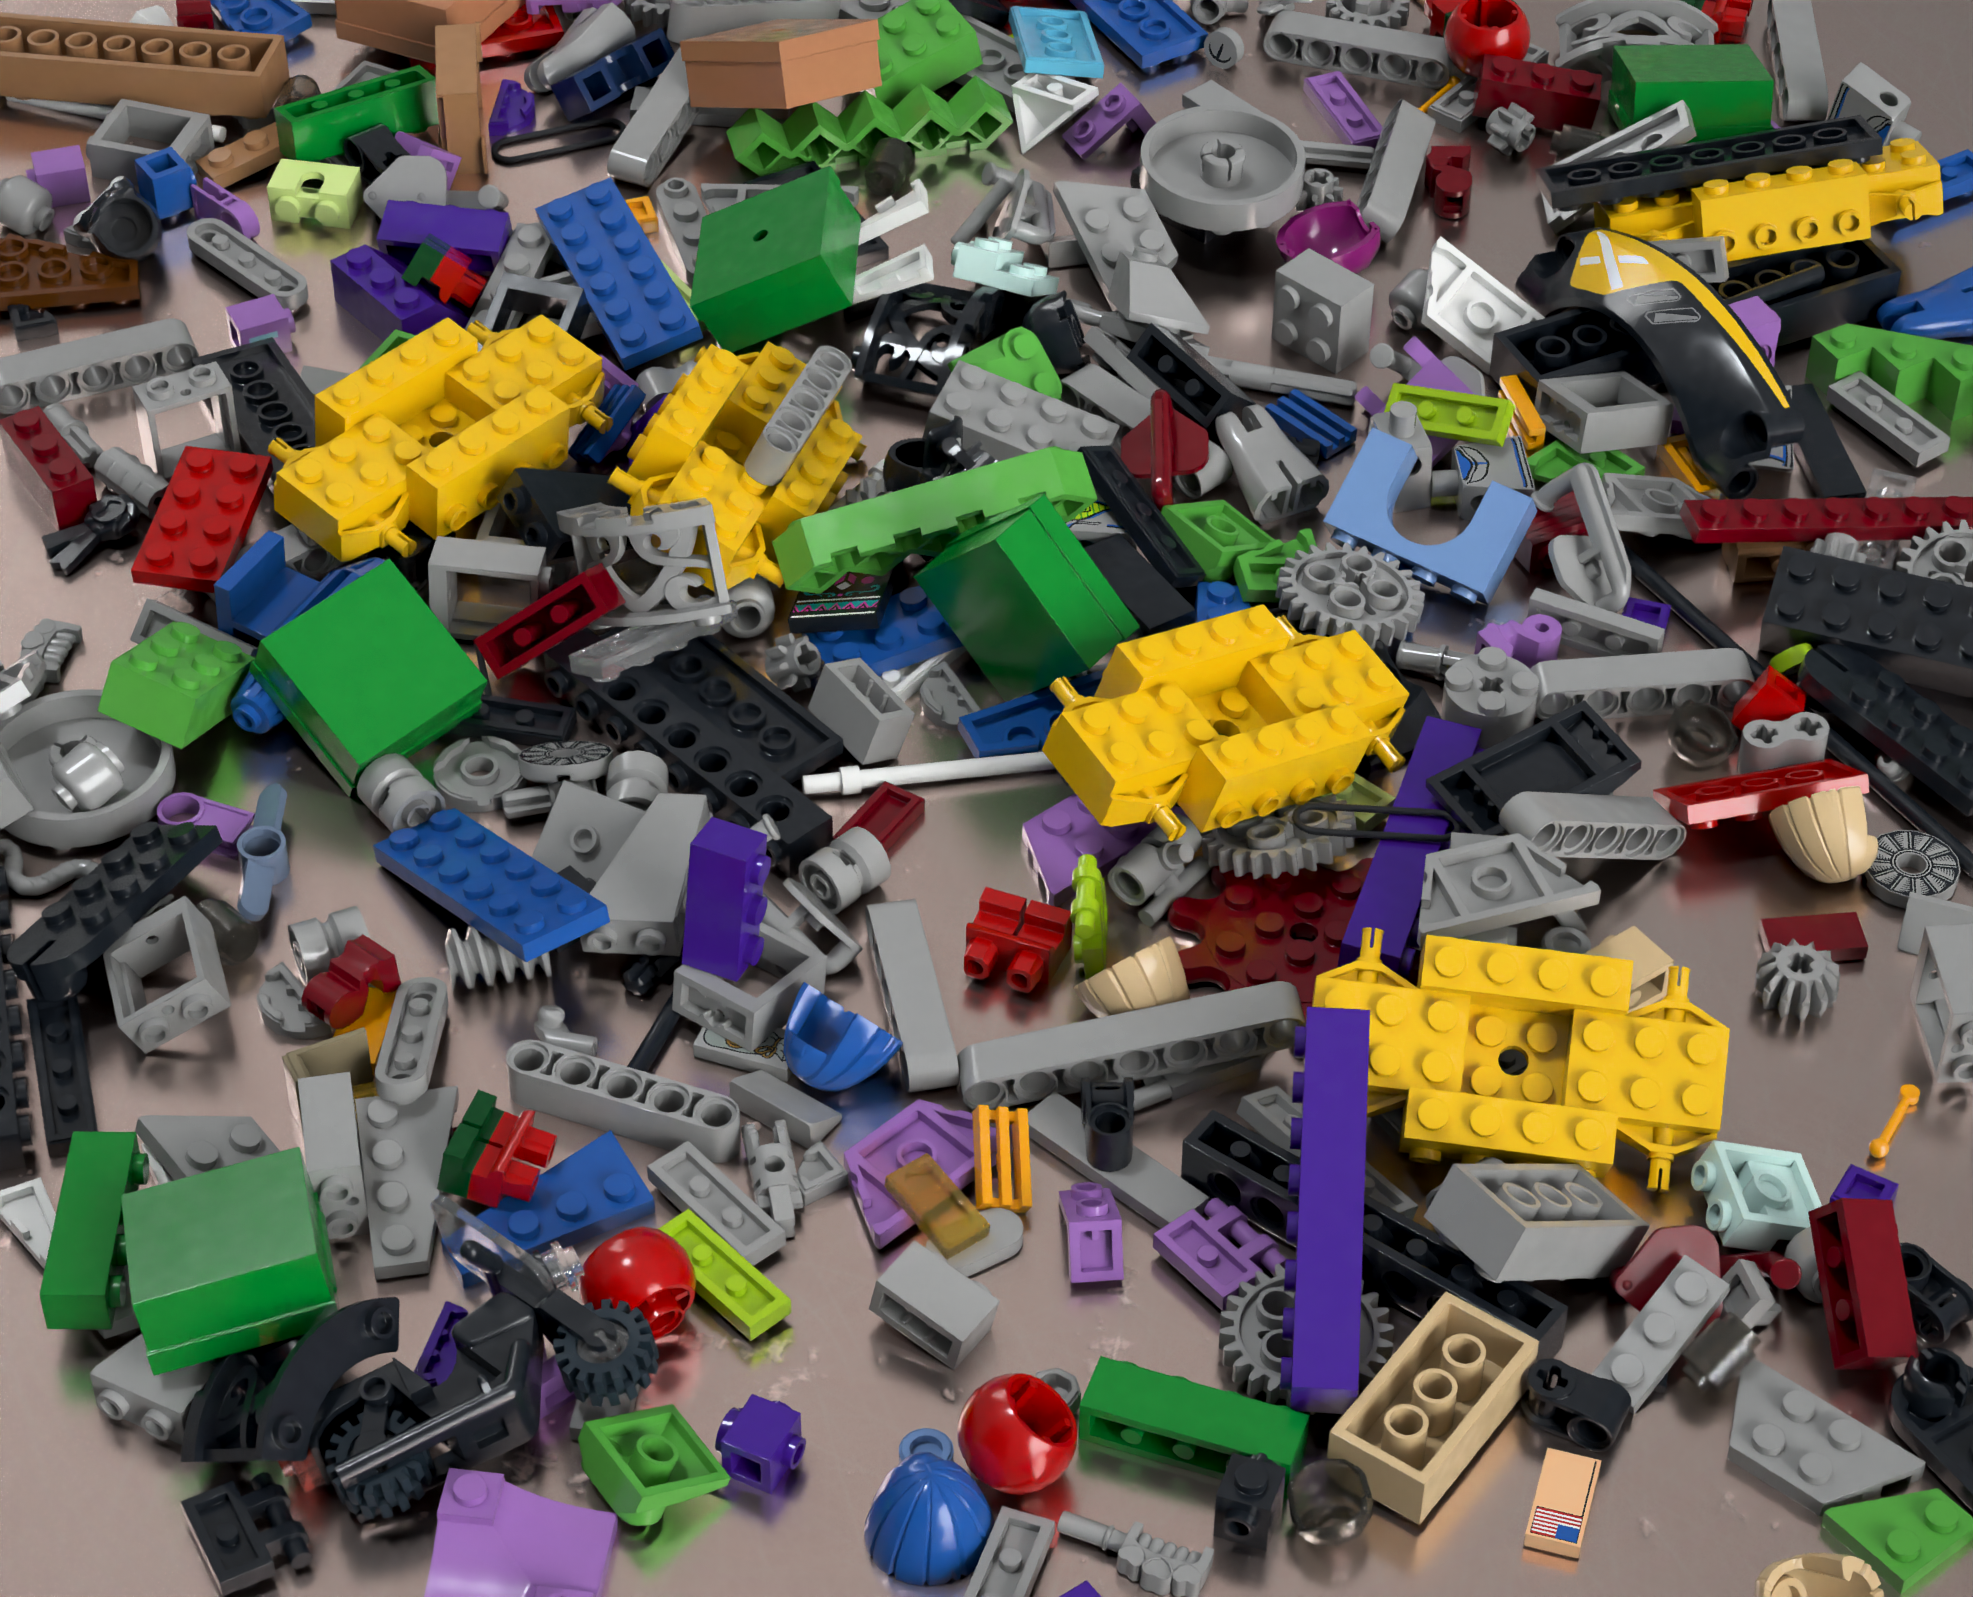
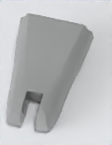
[524,2,636,93]
[1215,404,1329,525]

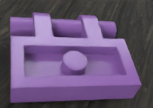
[1153,1197,1286,1311]

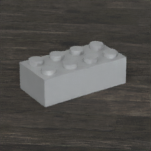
[922,360,1120,461]
[1423,1164,1650,1283]

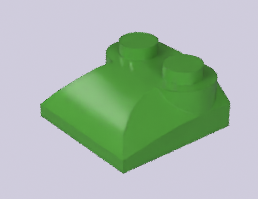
[947,326,1062,401]
[1161,500,1276,583]
[578,1404,731,1526]

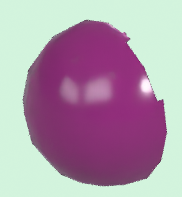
[1276,199,1381,274]

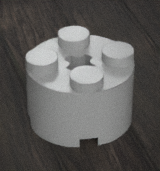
[1441,647,1539,749]

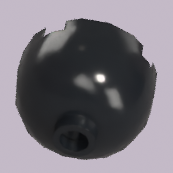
[1022,290,1091,379]

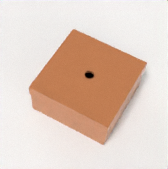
[335,0,525,64]
[680,19,882,109]

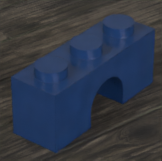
[550,27,675,122]

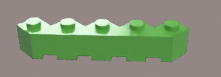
[726,75,1013,177]
[1805,323,1973,422]
[772,446,1098,594]

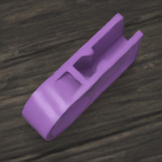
[190,177,260,240]
[157,792,255,860]

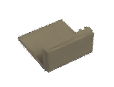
[282,1027,374,1134]

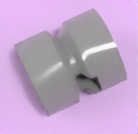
[606,750,669,811]
[357,753,446,833]
[799,826,891,914]
[288,906,370,986]

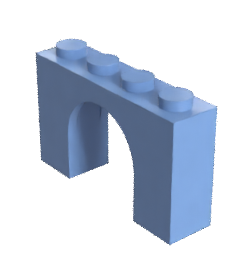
[1323,427,1537,606]

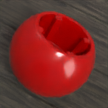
[1444,0,1531,78]
[579,1226,696,1340]
[957,1373,1077,1495]

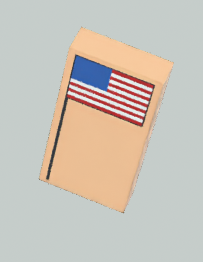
[1524,1448,1602,1559]

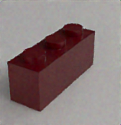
[1472,54,1602,137]
[0,406,97,531]
[473,563,626,680]
[1808,1198,1919,1370]

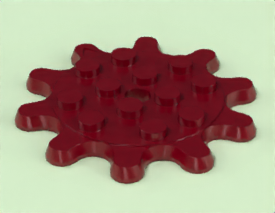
[1167,858,1421,1020]

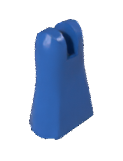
[1876,266,1973,340]

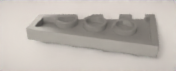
[1541,100,1697,234]
[355,1086,459,1280]

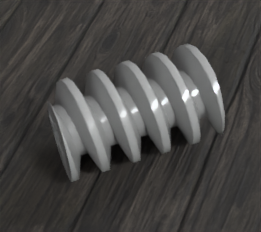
[445,925,551,992]

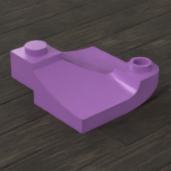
[424,1468,618,1597]

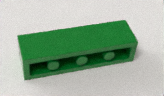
[274,65,439,162]
[39,1131,149,1330]
[1078,1356,1310,1499]

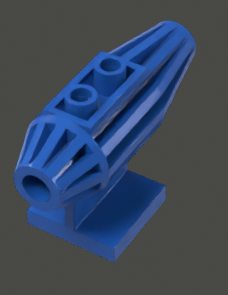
[214,530,385,733]

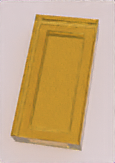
[884,1153,991,1260]

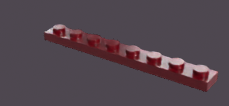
[1679,496,1973,543]

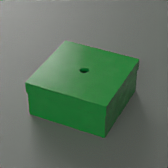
[1608,44,1774,144]
[689,166,861,352]
[914,494,1140,702]
[249,558,487,797]
[121,1146,340,1376]

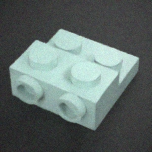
[951,236,1059,297]
[1691,1140,1822,1252]

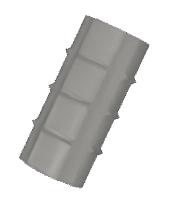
[94,447,169,520]

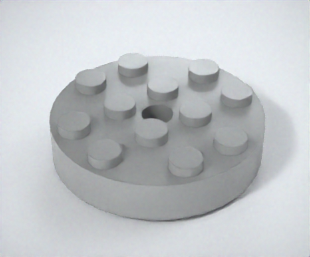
[1139,105,1306,235]
[0,689,176,850]

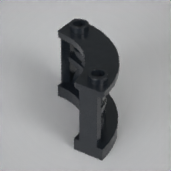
[851,283,1007,397]
[181,1297,400,1463]

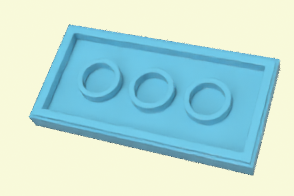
[1008,6,1105,78]

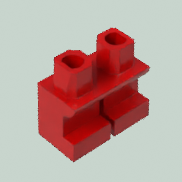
[964,887,1072,993]

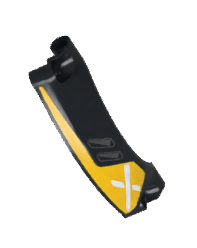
[1515,227,1805,499]

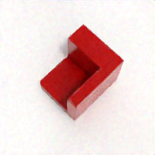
[1731,665,1807,731]

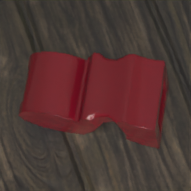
[176,0,214,30]
[1424,146,1473,219]
[301,934,401,1030]

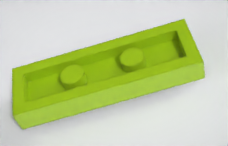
[1384,383,1516,447]
[658,1208,791,1341]

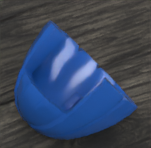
[783,982,903,1092]
[864,1452,995,1586]

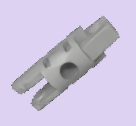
[741,1119,804,1238]

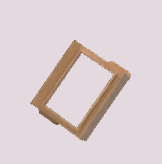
[435,22,488,175]

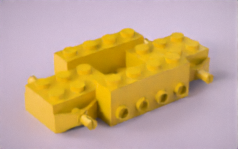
[1593,138,1944,262]
[268,314,613,562]
[607,341,867,592]
[1042,604,1410,841]
[1312,927,1730,1193]

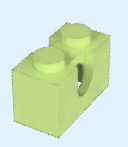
[267,158,364,229]

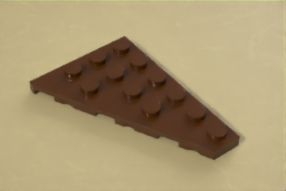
[0,233,140,311]

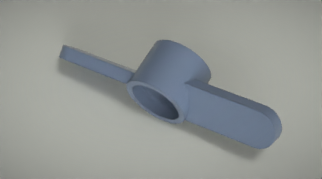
[237,783,290,921]

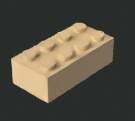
[1326,1291,1539,1525]

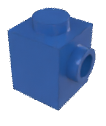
[134,147,197,220]

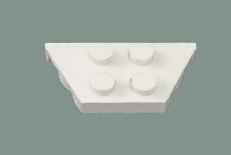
[1421,236,1545,375]

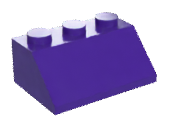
[330,244,471,342]

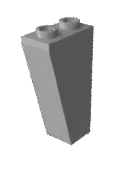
[580,793,710,956]
[90,1333,215,1445]

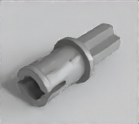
[43,403,103,468]
[1396,640,1473,681]
[502,779,598,819]

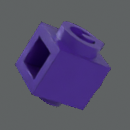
[715,1394,806,1494]

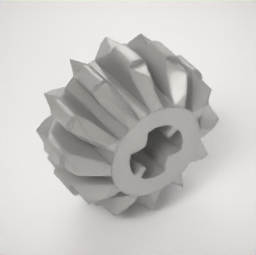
[1754,938,1841,1023]

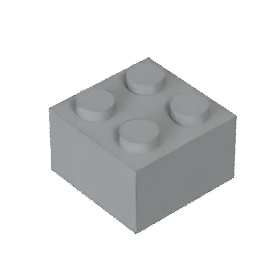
[1271,248,1374,374]

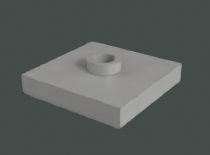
[532,780,646,883]

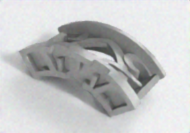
[1555,0,1718,83]
[556,497,732,630]

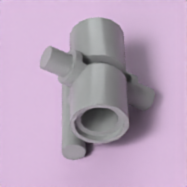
[1108,813,1211,926]

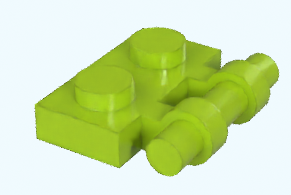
[1070,854,1108,980]

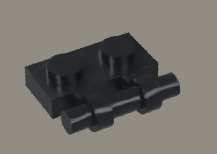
[180,1472,312,1596]

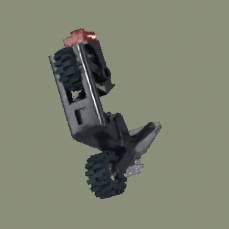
[278,1195,659,1524]

